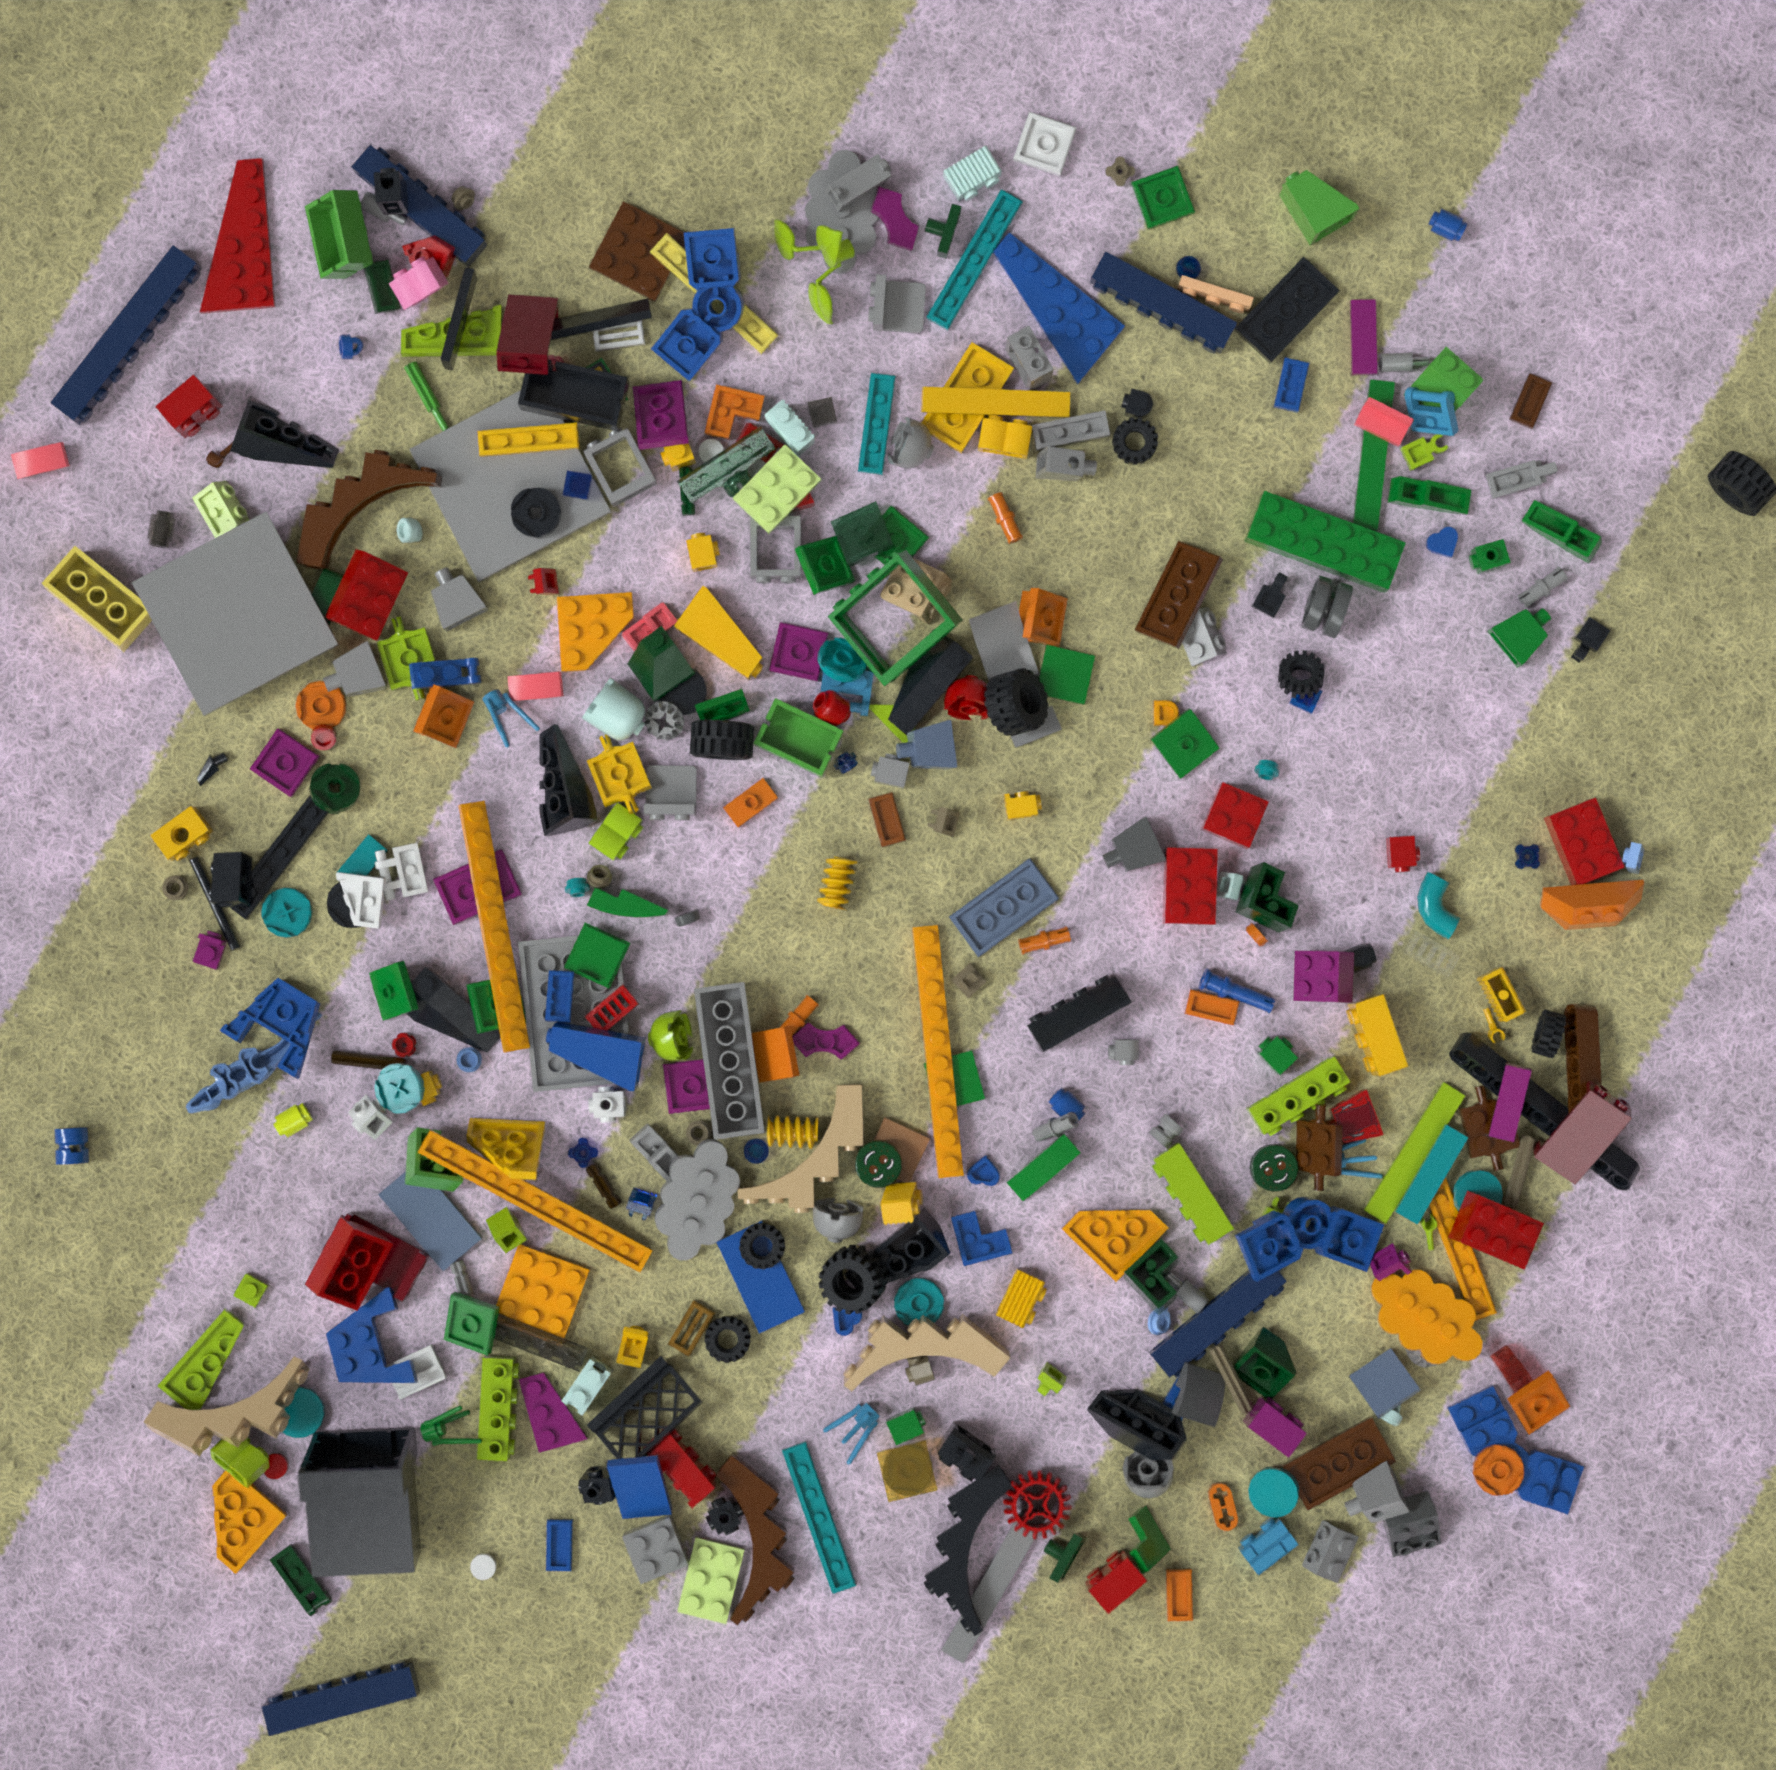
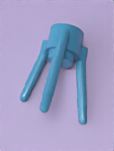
[482,689,540,748]
[1341,1139,1383,1179]
[823,1403,880,1465]

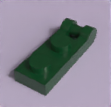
[270,1543,332,1617]

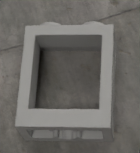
[1005,326,1054,391]
[583,428,657,508]
[750,516,801,584]

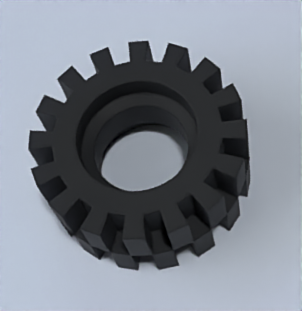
[1112,417,1158,465]
[1278,650,1325,699]
[1531,1009,1566,1058]
[739,1223,785,1270]
[705,1316,751,1363]

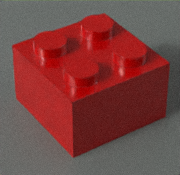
[155,374,223,438]
[1200,782,1269,849]
[1085,1549,1147,1614]

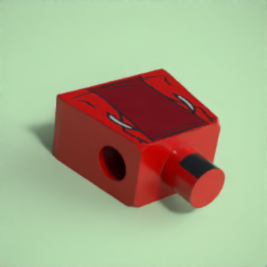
[1328,1089,1384,1143]

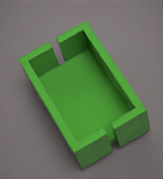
[305,190,373,279]
[753,698,844,778]

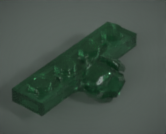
[677,426,775,504]

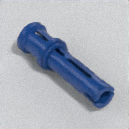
[1198,968,1276,1013]

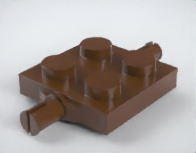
[1459,1085,1520,1171]
[1296,1104,1342,1191]

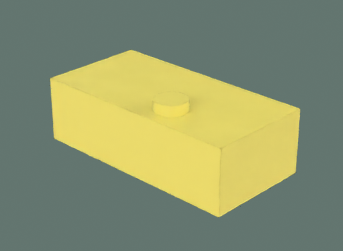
[42,546,152,652]

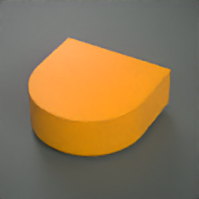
[1154,700,1179,726]

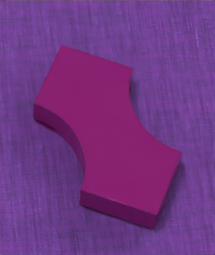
[870,186,919,251]
[792,1022,860,1060]

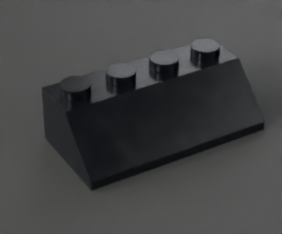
[1026,974,1132,1052]

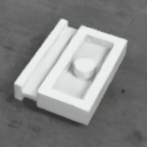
[387,1344,447,1400]

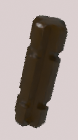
[586,1162,622,1209]

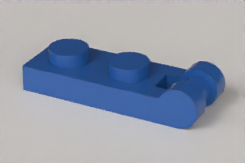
[409,658,482,689]

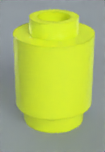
[273,1103,313,1138]

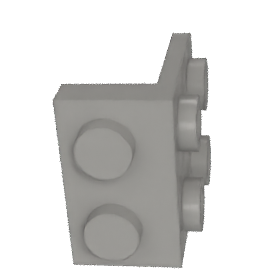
[868,274,926,333]
[644,765,697,821]

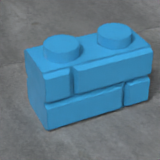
[1238,1517,1299,1576]

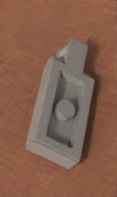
[1485,460,1558,499]

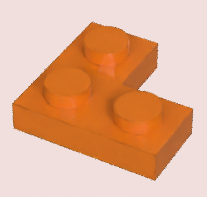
[704,384,765,440]

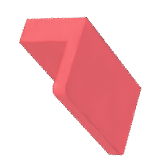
[1354,397,1414,447]

